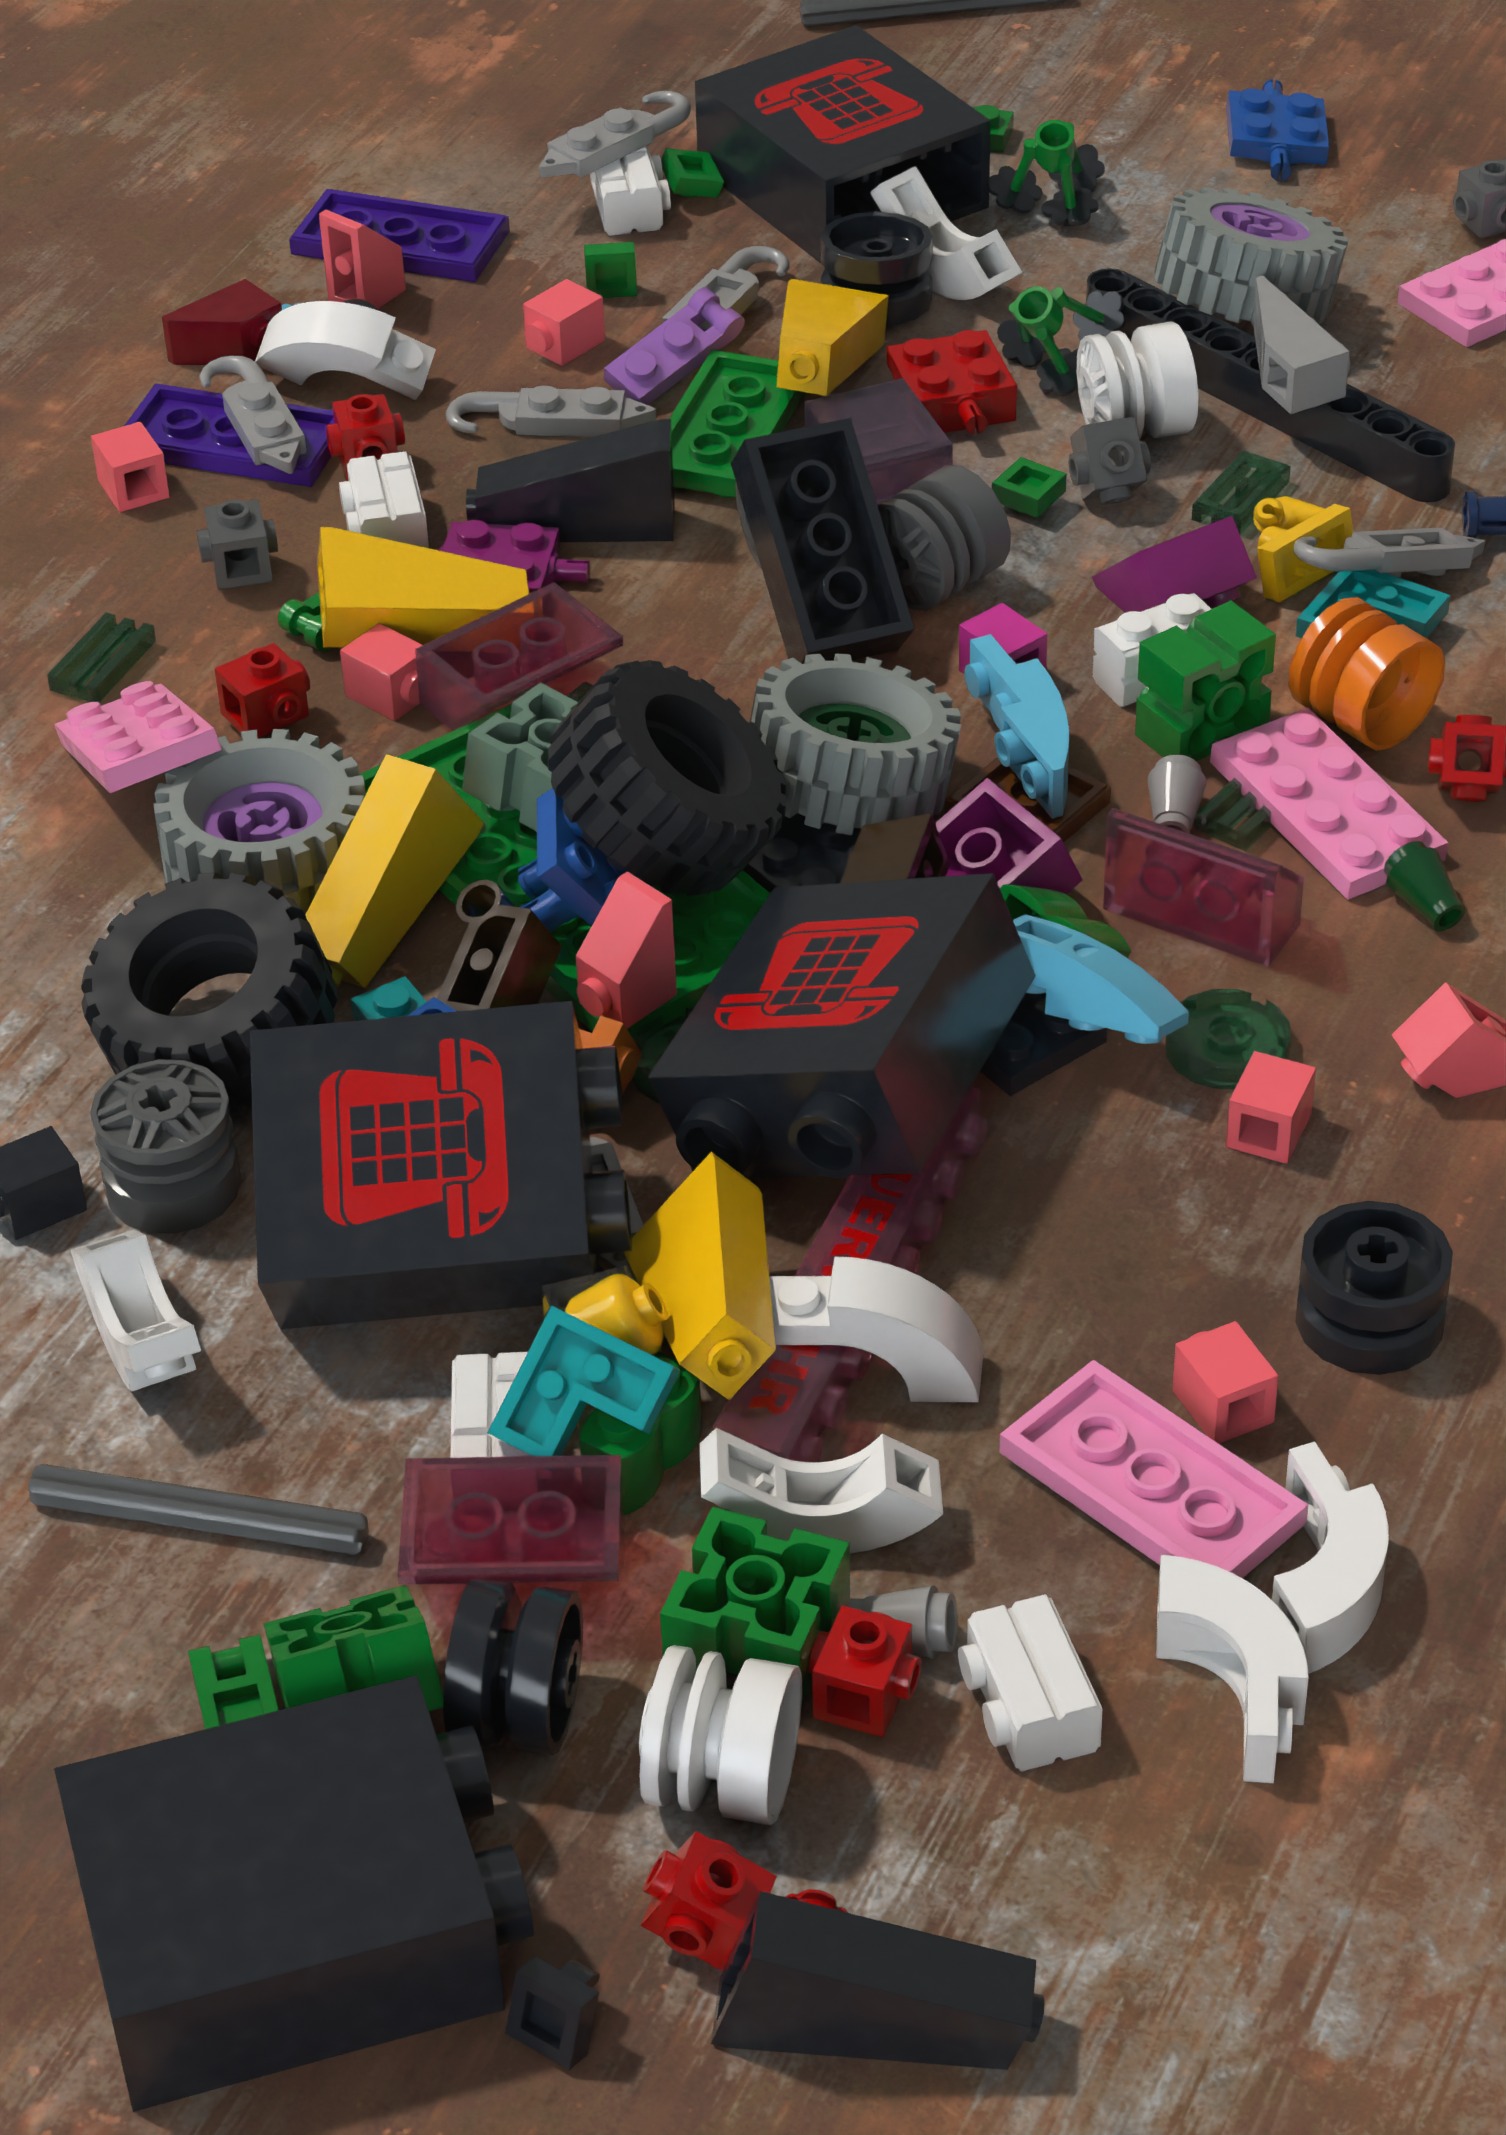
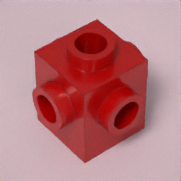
[325,394,405,481]
[214,643,310,738]
[1428,715,1506,802]
[809,1605,922,1738]
[641,1831,777,1971]

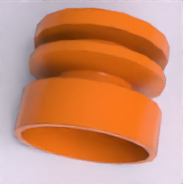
[1288,597,1445,751]

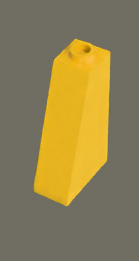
[776,279,889,396]
[317,527,539,649]
[305,754,484,988]
[623,1152,776,1400]

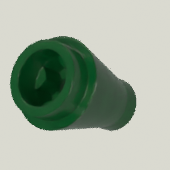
[1384,841,1466,931]

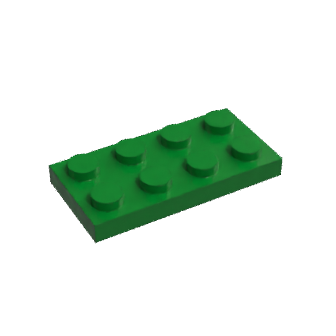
[669,350,805,498]

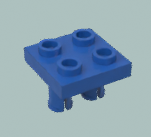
[518,788,633,932]

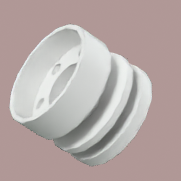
[1076,321,1199,439]
[639,1645,802,1825]

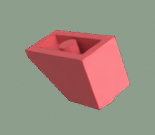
[319,209,406,309]
[576,872,677,1029]
[1392,982,1506,1098]

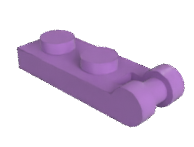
[604,287,745,405]

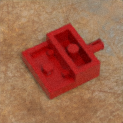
[886,330,1017,438]

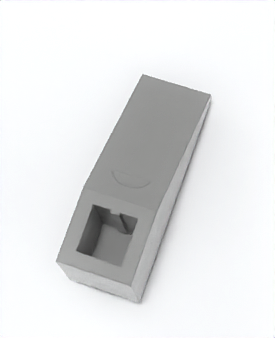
[1253,275,1351,414]

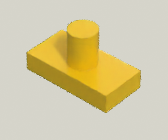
[1257,504,1353,602]

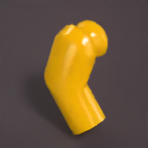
[1253,496,1326,532]

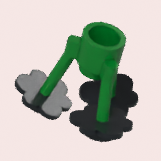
[989,120,1105,226]
[997,286,1126,396]

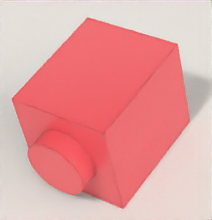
[523,279,605,366]
[91,421,170,513]
[340,623,434,721]
[1226,1051,1316,1164]
[1172,1321,1279,1444]

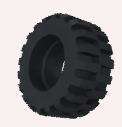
[548,660,787,896]
[81,872,337,1114]

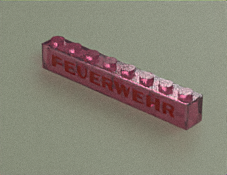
[710,1087,987,1462]

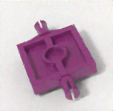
[438,520,591,607]

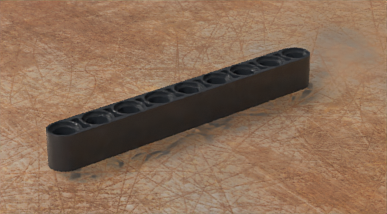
[1086,268,1455,502]

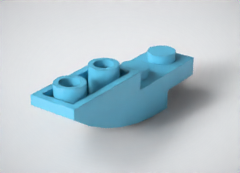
[964,634,1069,819]
[1013,914,1189,1044]

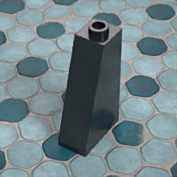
[466,419,675,542]
[711,1891,1045,2070]

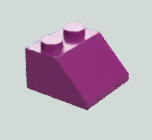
[1092,516,1257,613]
[935,778,1083,894]

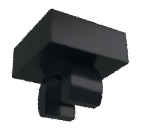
[505,1956,600,2070]

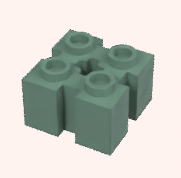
[462,682,578,832]

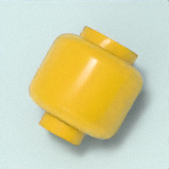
[565,1274,668,1356]

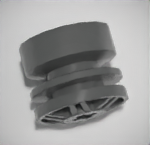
[877,465,1011,611]
[90,1059,241,1234]

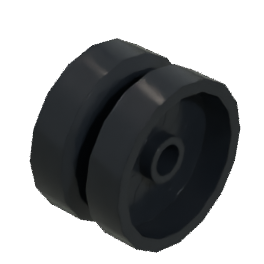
[820,212,933,326]
[1295,1201,1453,1375]
[443,1578,584,1756]

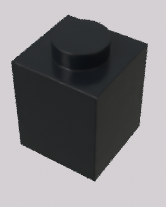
[0,1126,87,1240]

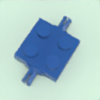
[1226,79,1329,181]

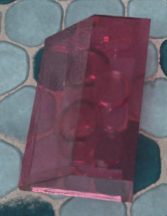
[415,582,623,731]
[1103,808,1304,967]
[398,1455,625,1585]

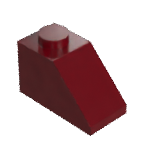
[162,279,282,365]

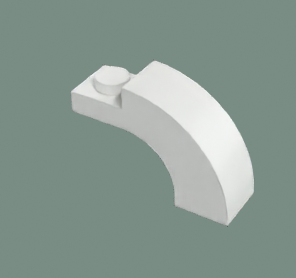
[870,166,1022,300]
[255,301,436,400]
[71,1229,201,1392]
[769,1257,984,1402]
[700,1428,943,1554]
[1272,1441,1389,1674]
[1156,1555,1309,1783]

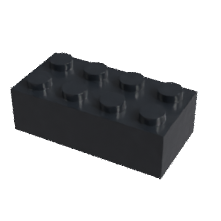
[731,418,915,664]

